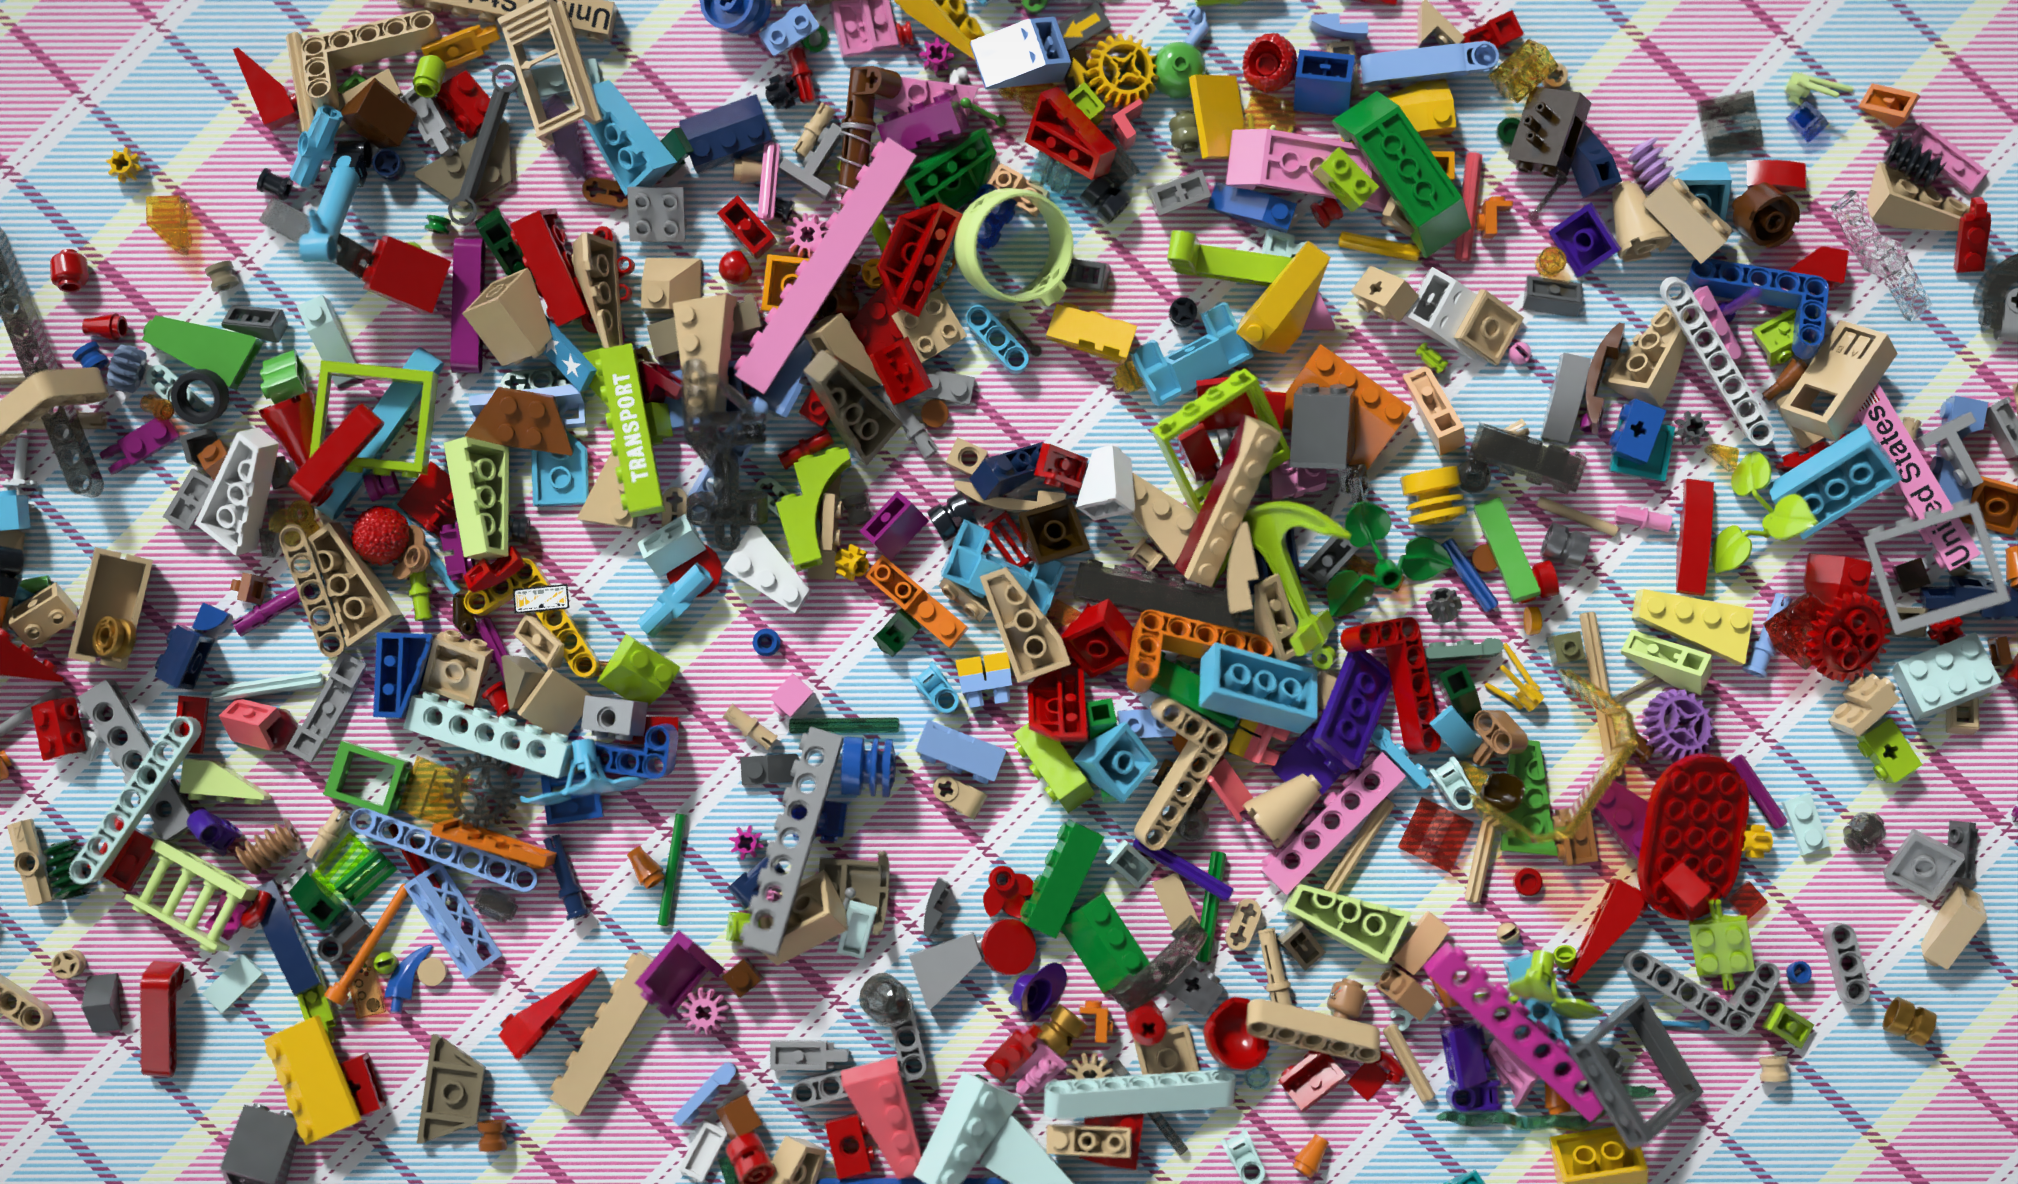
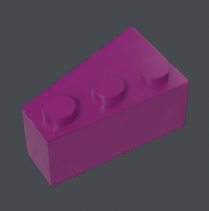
[1578,775,1648,859]

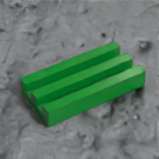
[334,848,397,907]

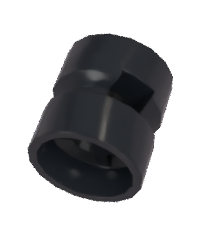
[1080,174,1132,225]
[926,492,978,542]

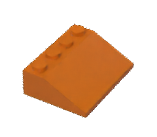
[1283,344,1412,479]

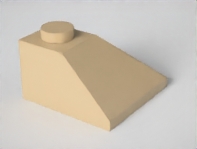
[641,258,702,314]

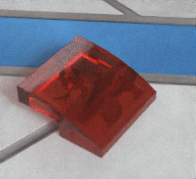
[1398,797,1475,874]

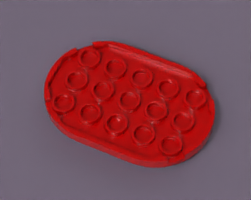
[1637,753,1749,920]

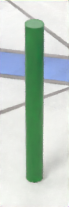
[657,813,687,926]

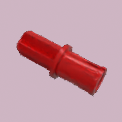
[787,47,816,103]

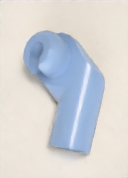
[1184,6,1209,48]

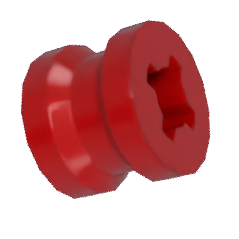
[1310,197,1344,229]

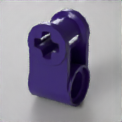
[186,809,243,856]
[1446,1079,1502,1111]

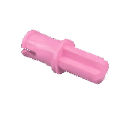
[1614,505,1672,533]

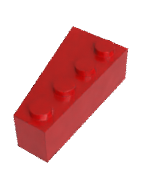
[510,208,591,327]

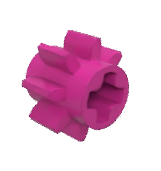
[919,37,954,75]
[729,825,764,860]

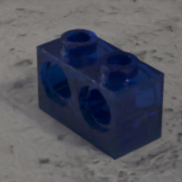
[971,184,1018,250]

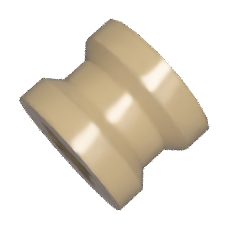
[51,949,86,979]
[1759,1056,1789,1082]

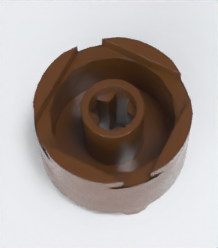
[1732,182,1800,248]

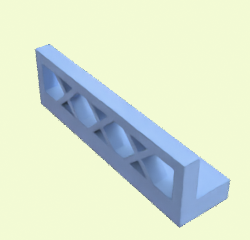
[469,385,586,429]
[404,863,502,979]

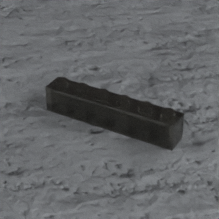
[1073,559,1243,630]

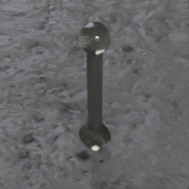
[1528,175,1567,222]
[999,311,1042,357]

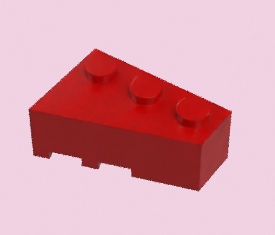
[1025,86,1117,180]

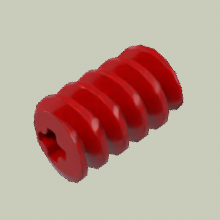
[1125,997,1167,1046]

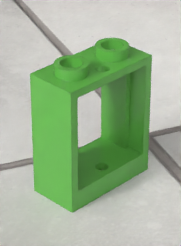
[323,741,412,815]

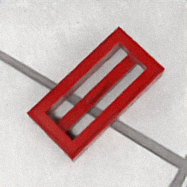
[983,511,1032,568]

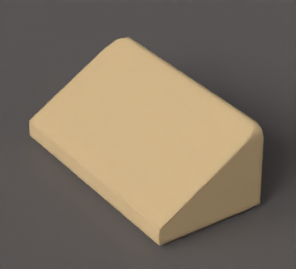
[513,612,564,668]

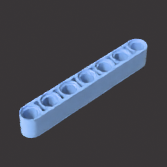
[350,808,538,893]

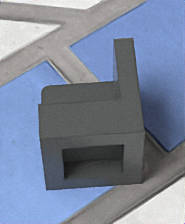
[179,429,218,466]

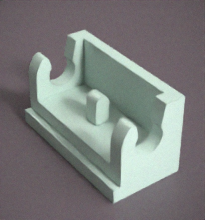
[637,514,706,578]

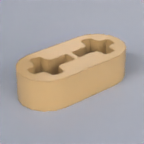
[662,487,689,527]
[1225,898,1261,951]

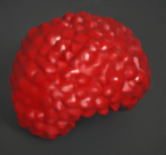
[1242,33,1298,93]
[351,505,410,566]

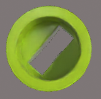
[1553,945,1577,970]
[374,952,398,975]

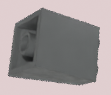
[1290,383,1355,470]
[219,1104,299,1184]

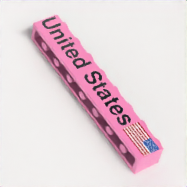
[1852,383,1981,572]

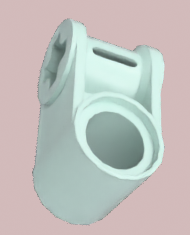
[1429,756,1477,811]
[1220,1128,1265,1184]

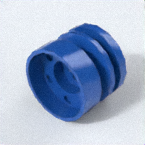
[841,737,896,797]

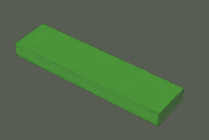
[1473,497,1541,604]

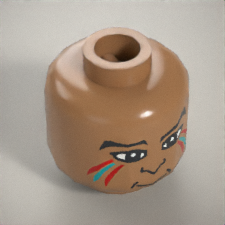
[1327,978,1367,1020]

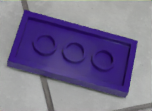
[1313,650,1392,770]

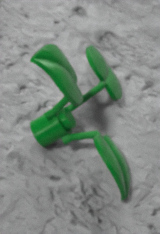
[1327,502,1453,617]

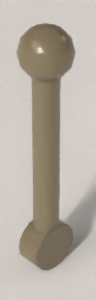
[1612,675,1663,703]

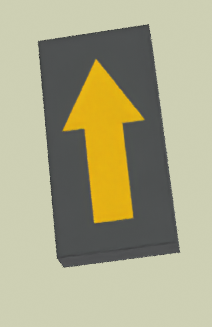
[1058,1,1111,52]

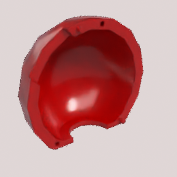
[1203,997,1270,1070]

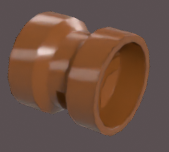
[478,1119,507,1152]

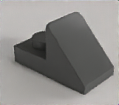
[740,754,797,785]

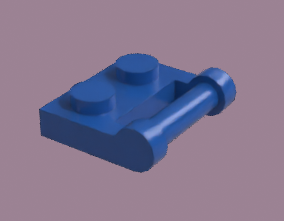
[541,770,604,825]

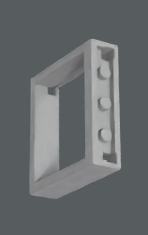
[1863,499,2010,635]

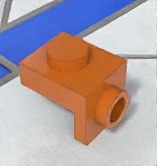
[1477,196,1513,239]
[1079,1000,1113,1043]

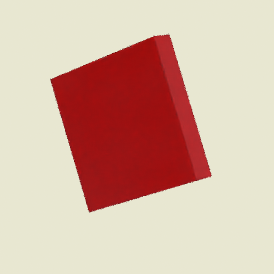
[1196,377,1254,430]

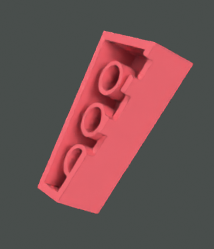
[841,1057,923,1179]

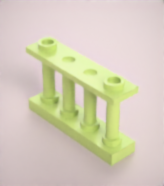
[124,838,259,954]

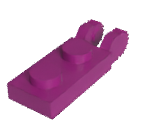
[99,412,181,475]

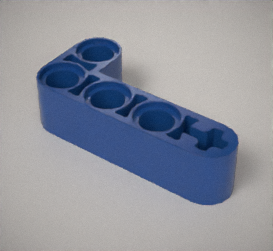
[572,723,678,779]

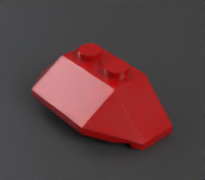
[877,202,963,317]
[1027,659,1087,742]

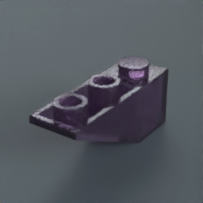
[532,93,590,181]

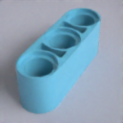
[966,305,1029,375]

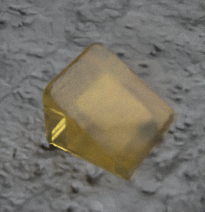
[1704,444,1739,472]
[1459,761,1488,794]

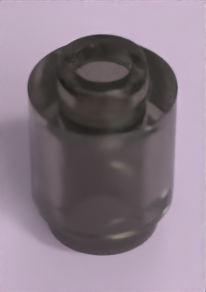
[473,887,518,924]

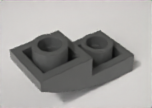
[924,877,950,938]

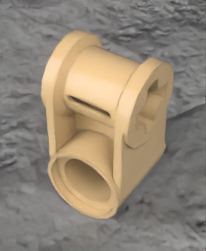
[933,775,988,820]

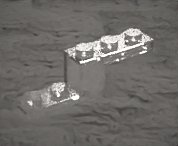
[1830,190,1933,322]

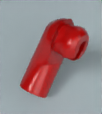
[240,890,273,929]
[1374,1050,1405,1085]

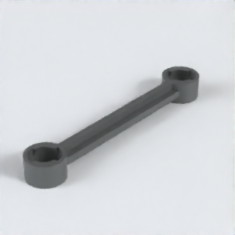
[448,64,520,226]

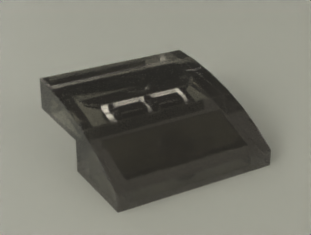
[1696,90,1764,157]

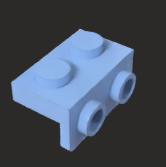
[758,4,819,57]

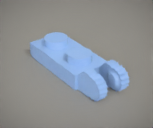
[673,1062,737,1127]

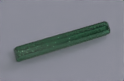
[789,717,900,734]

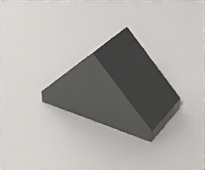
[81,973,122,1033]

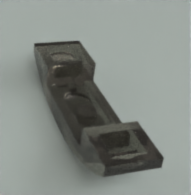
[1109,915,1208,1013]

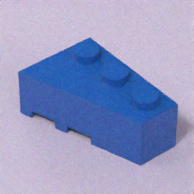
[373,632,437,718]

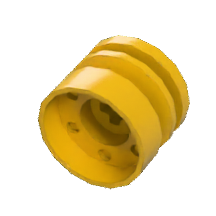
[1400,466,1467,526]

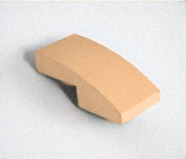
[986,163,1051,218]
[1392,911,1450,975]

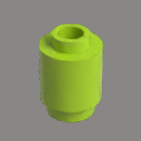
[413,55,447,98]

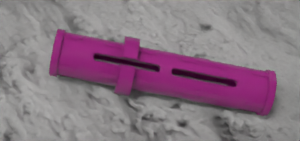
[232,584,315,637]

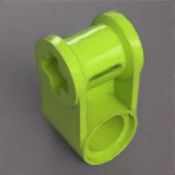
[726,912,761,943]

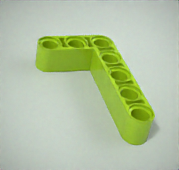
[1167,231,1293,287]

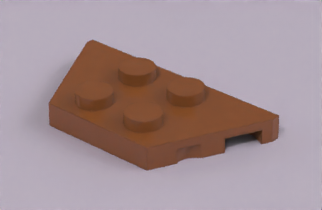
[464,387,574,456]

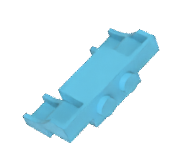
[1129,302,1254,406]
[941,519,1066,616]

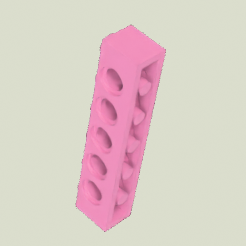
[1260,752,1406,895]

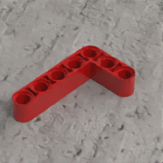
[1340,617,1441,755]

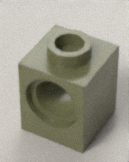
[1546,631,1586,665]

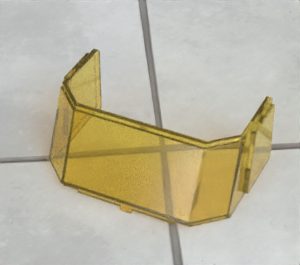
[1469,668,1638,843]

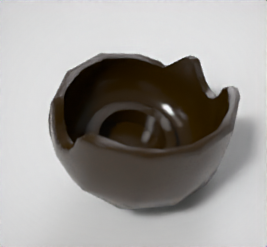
[1480,773,1525,814]

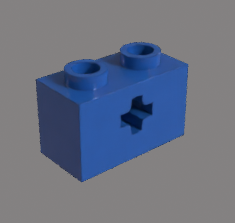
[1609,398,1667,465]

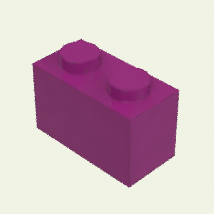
[859,491,929,561]

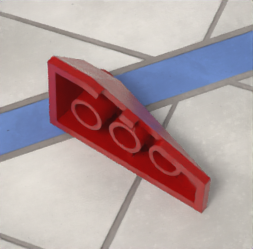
[1803,553,1872,644]
[498,966,602,1061]

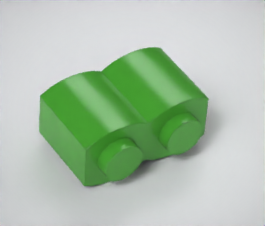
[260,349,307,404]

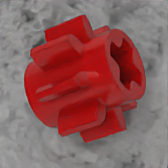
[1927,616,1964,646]

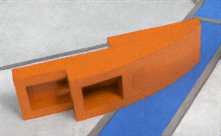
[864,555,969,649]

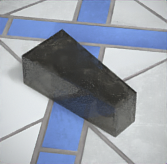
[1468,422,1587,494]

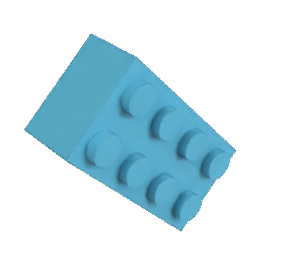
[1768,424,1902,540]
[1199,642,1317,734]

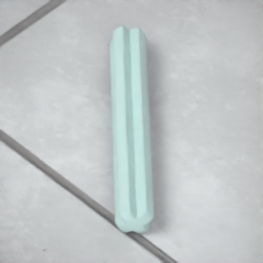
[212,671,324,702]

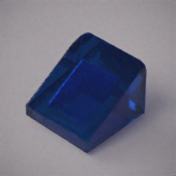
[1786,99,1829,143]

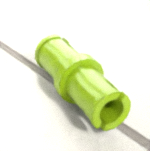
[409,569,433,621]

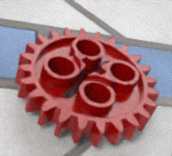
[1806,592,1892,682]

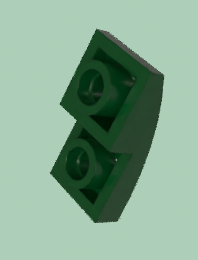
[661,127,694,177]

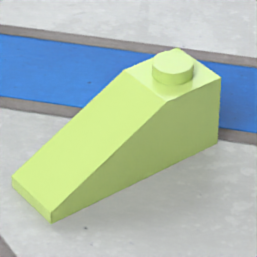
[1621,630,1712,695]

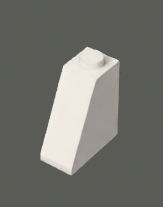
[1076,445,1135,521]

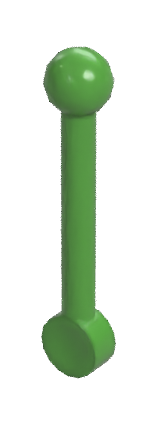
[960,97,1007,127]

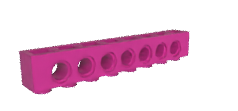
[1423,942,1604,1122]

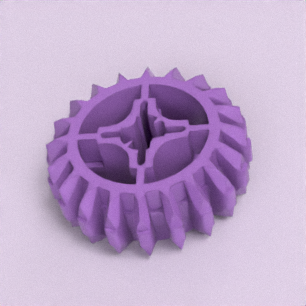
[1640,689,1717,764]

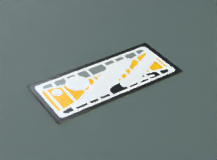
[513,584,570,614]

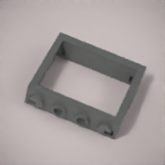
[1569,995,1704,1149]

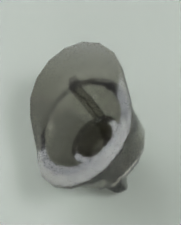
[859,973,913,1027]

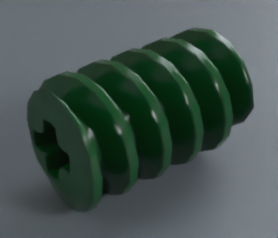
[43,838,91,900]

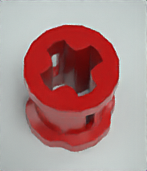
[481,681,511,718]

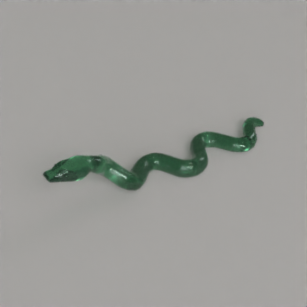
[1436,1085,1657,1132]

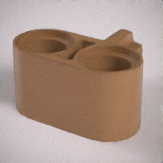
[1473,710,1528,767]

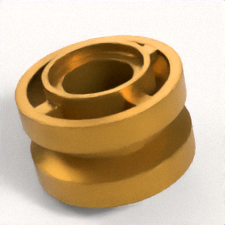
[93,616,136,659]

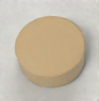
[417,957,448,986]

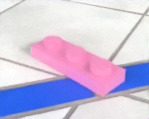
[1687,286,1746,367]

